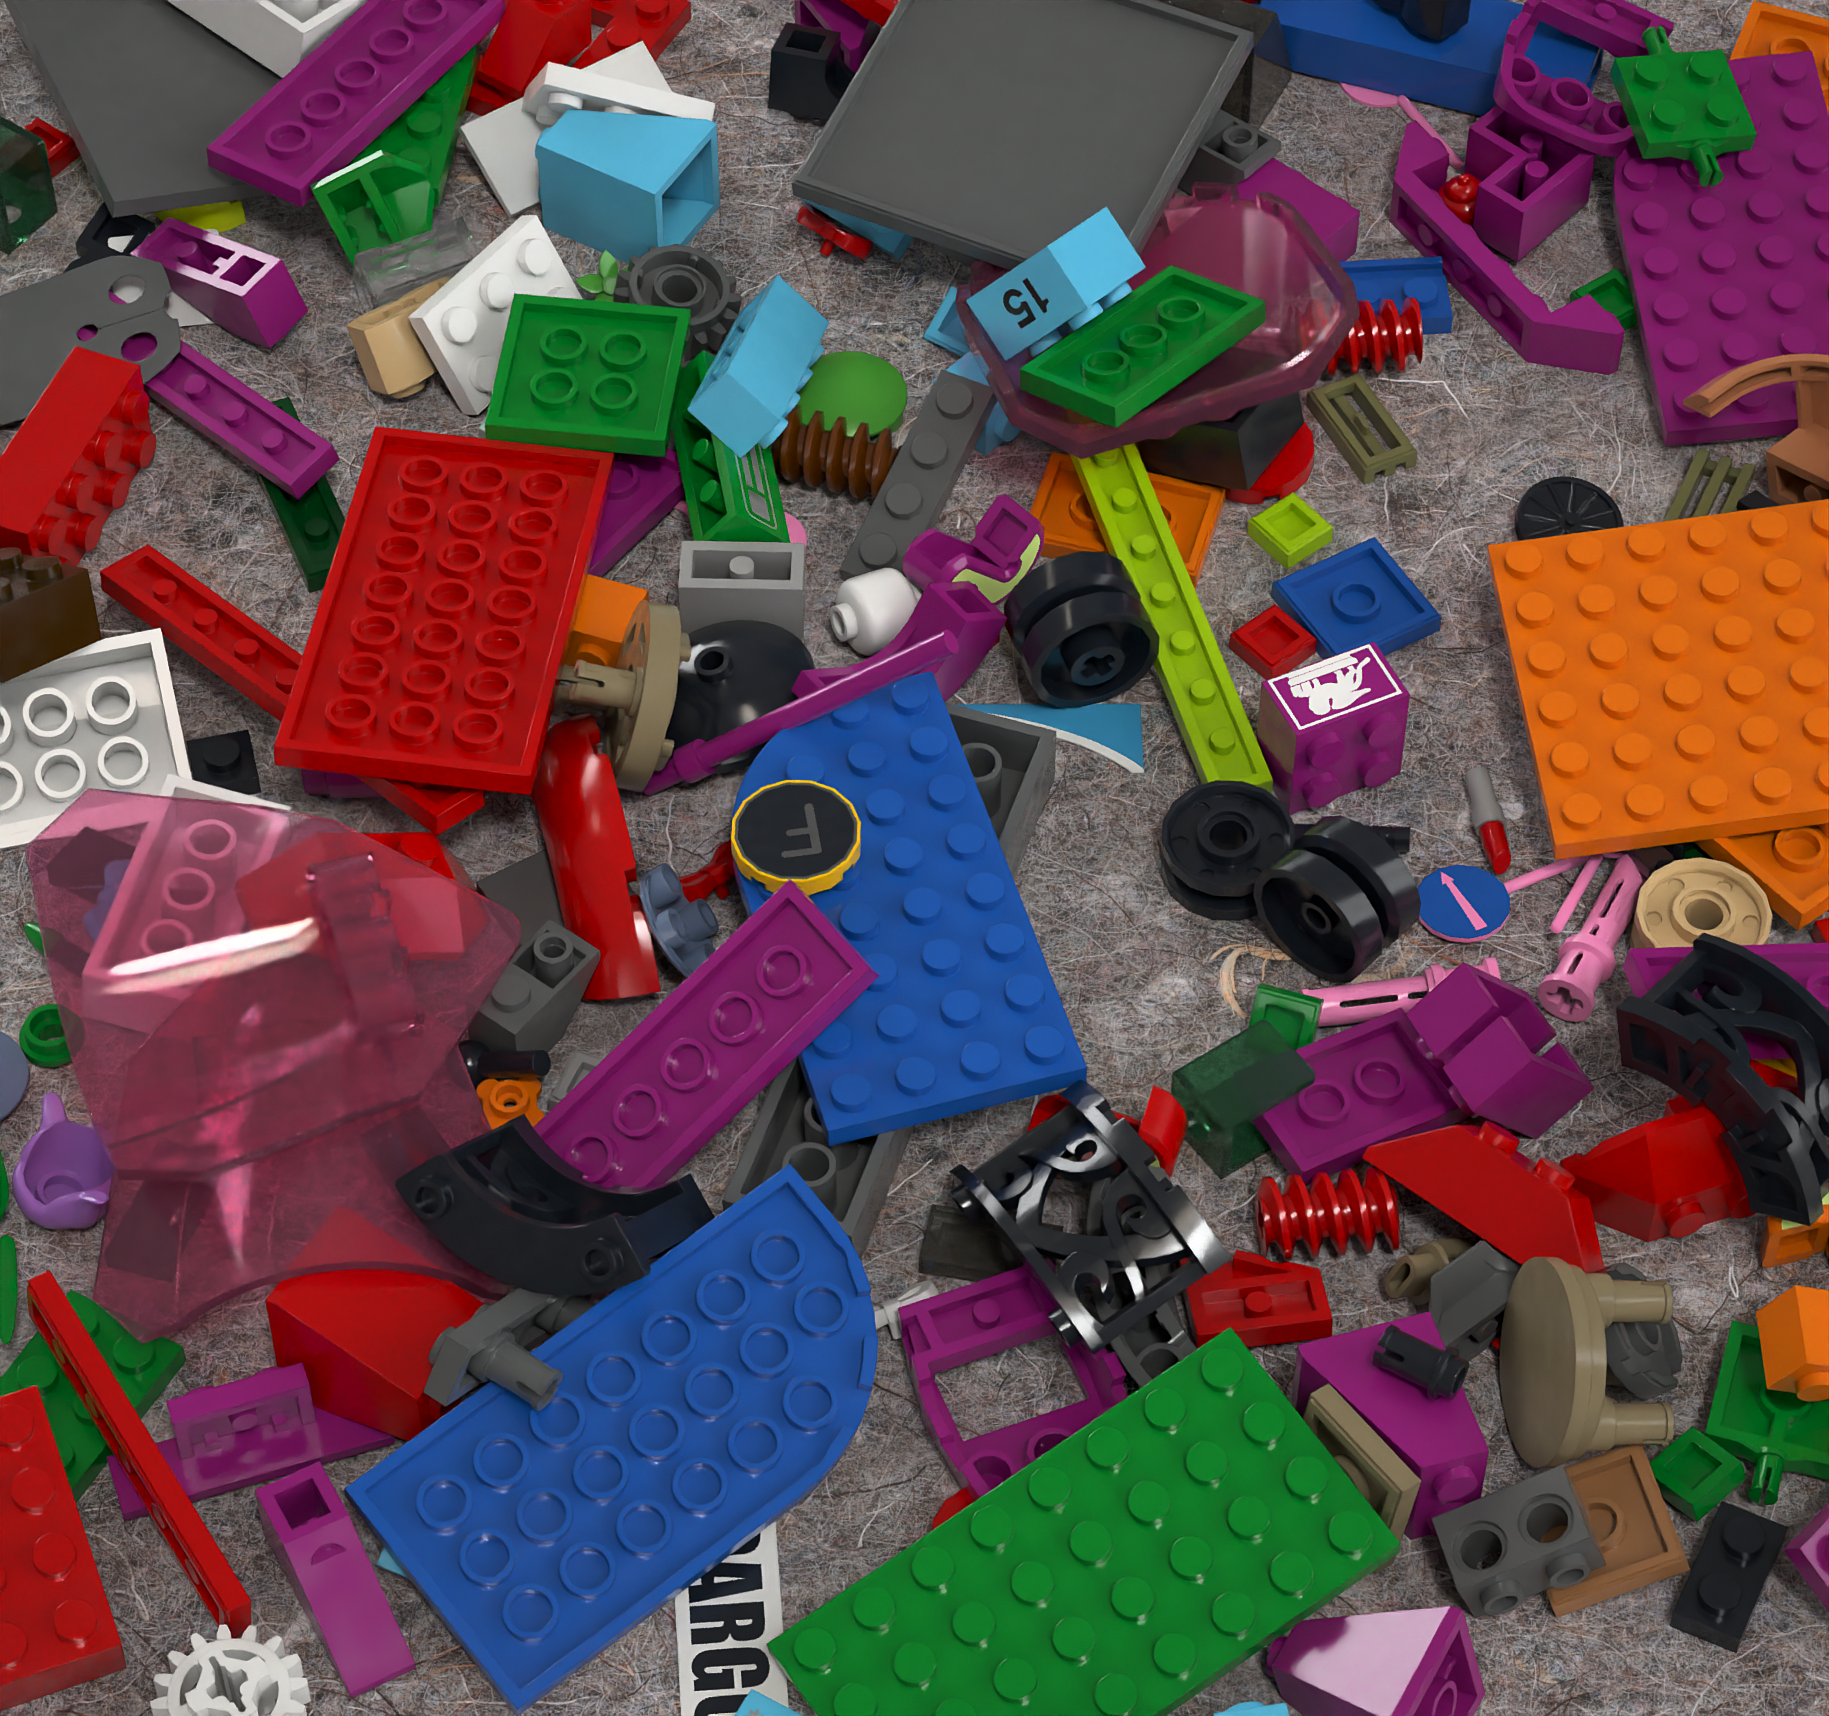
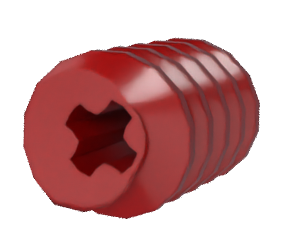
[1297,297,1423,378]
[1255,1166,1400,1261]

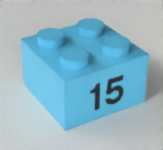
[966,207,1146,361]

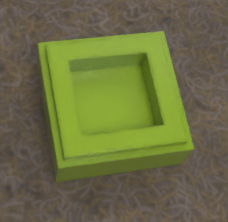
[1247,492,1333,569]

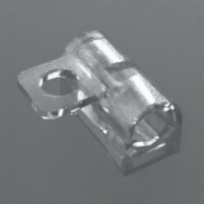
[353,216,480,313]

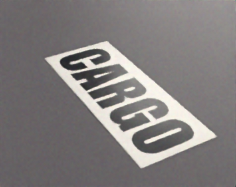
[675,1522,789,1716]

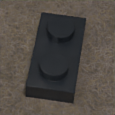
[1670,1501,1788,1654]

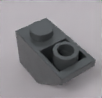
[1177,109,1281,200]
[465,919,601,1079]

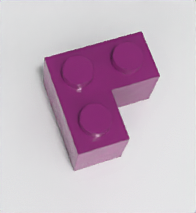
[1463,105,1595,262]

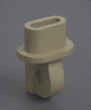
[1384,1238,1472,1305]

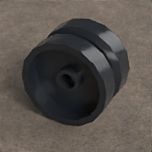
[1004,551,1160,707]
[1253,815,1421,983]

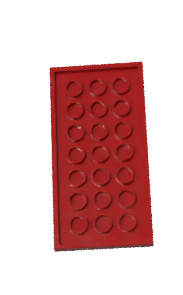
[274,426,614,795]

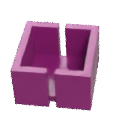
[1406,962,1594,1139]

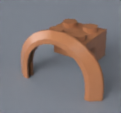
[1683,354,1829,505]

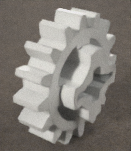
[150,1624,311,1716]

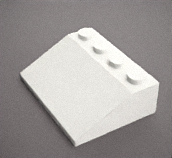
[0,628,192,851]

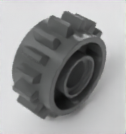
[612,244,742,361]

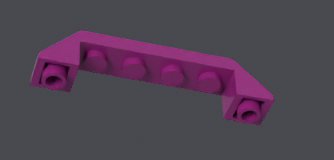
[1389,120,1625,375]

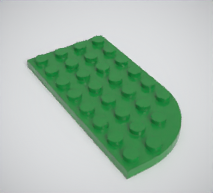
[767,1327,1400,1716]

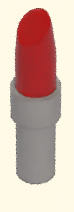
[1465,767,1511,874]

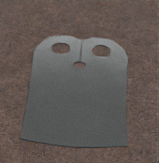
[0,256,181,426]

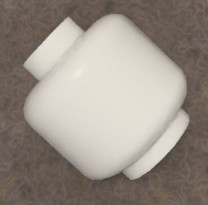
[830,568,922,656]

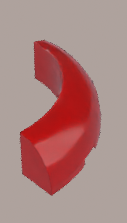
[531,713,661,1000]

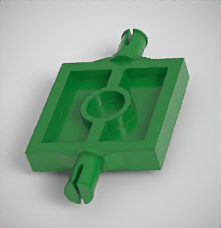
[1610,26,1757,187]
[1705,1320,1829,1505]

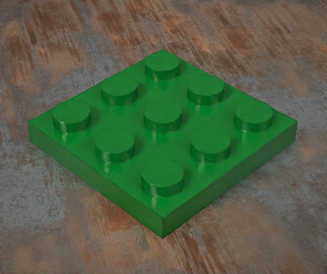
[485,293,691,457]

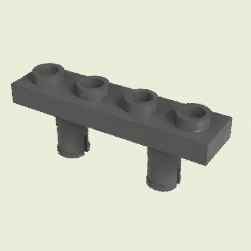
[423,1286,595,1411]

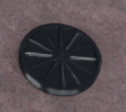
[1514,476,1624,541]

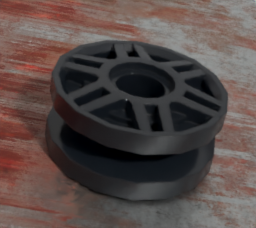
[1161,780,1295,921]

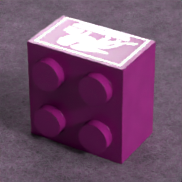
[1256,642,1410,815]

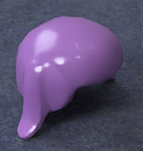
[12,1092,123,1230]

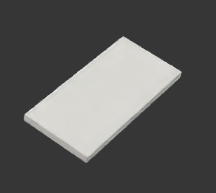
[458,41,672,219]

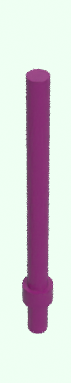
[642,629,959,796]

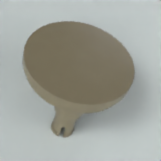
[1500,1257,1674,1468]

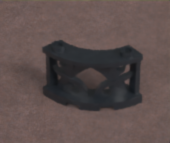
[1616,933,1829,1226]
[949,1079,1231,1354]
[395,1114,715,1295]

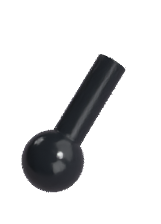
[443,1040,551,1092]

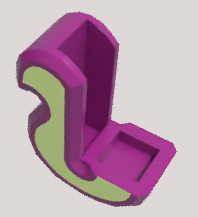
[903,494,1044,606]

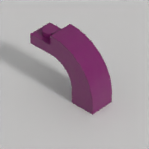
[791,581,1007,702]

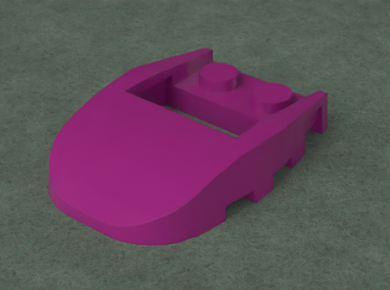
[1493,0,1674,157]
[898,1258,1127,1501]

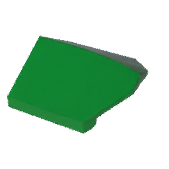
[310,150,435,283]

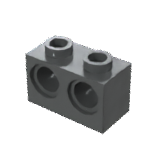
[1431,1465,1607,1618]

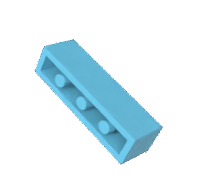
[687,275,829,458]

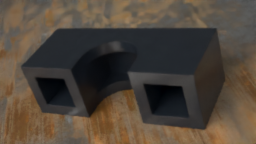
[768,22,856,120]

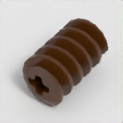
[772,405,902,500]

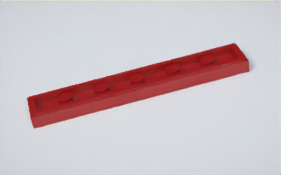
[26,1270,252,1639]

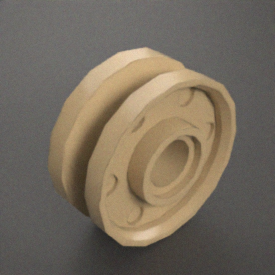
[1629,857,1773,948]

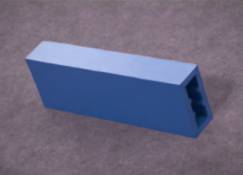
[1245,0,1604,116]

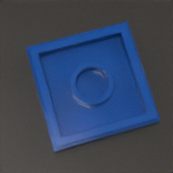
[1271,537,1442,660]

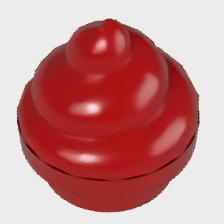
[1437,173,1482,228]

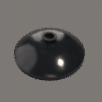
[665,620,816,773]

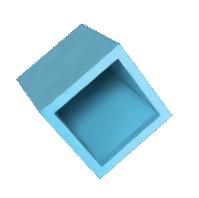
[535,109,720,264]

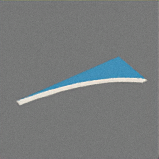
[953,704,1144,773]

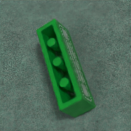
[672,350,791,543]

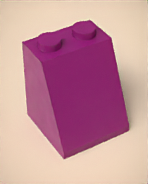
[1291,1311,1489,1540]

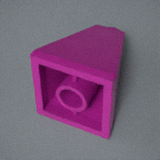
[1266,1606,1485,1716]

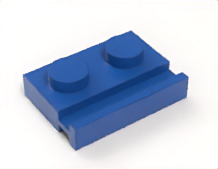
[1325,256,1453,335]

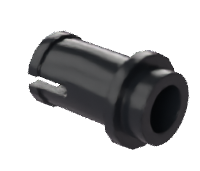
[1372,1324,1469,1400]

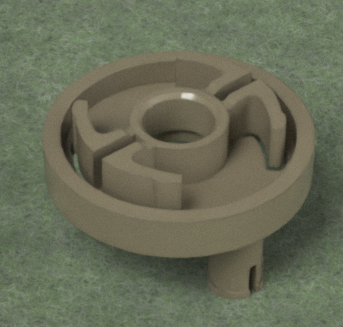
[555,600,691,792]

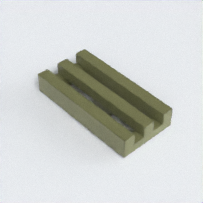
[1306,373,1417,485]
[1664,448,1756,521]

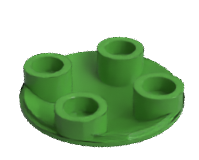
[796,351,907,437]

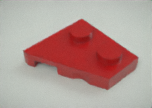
[1175,1250,1333,1349]

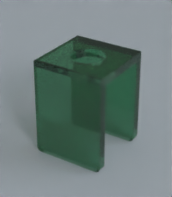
[0,116,58,255]
[1171,1020,1315,1180]

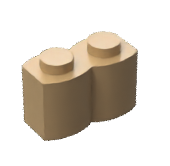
[346,277,451,398]

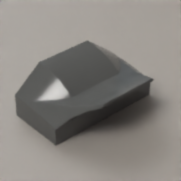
[1429,1240,1523,1362]

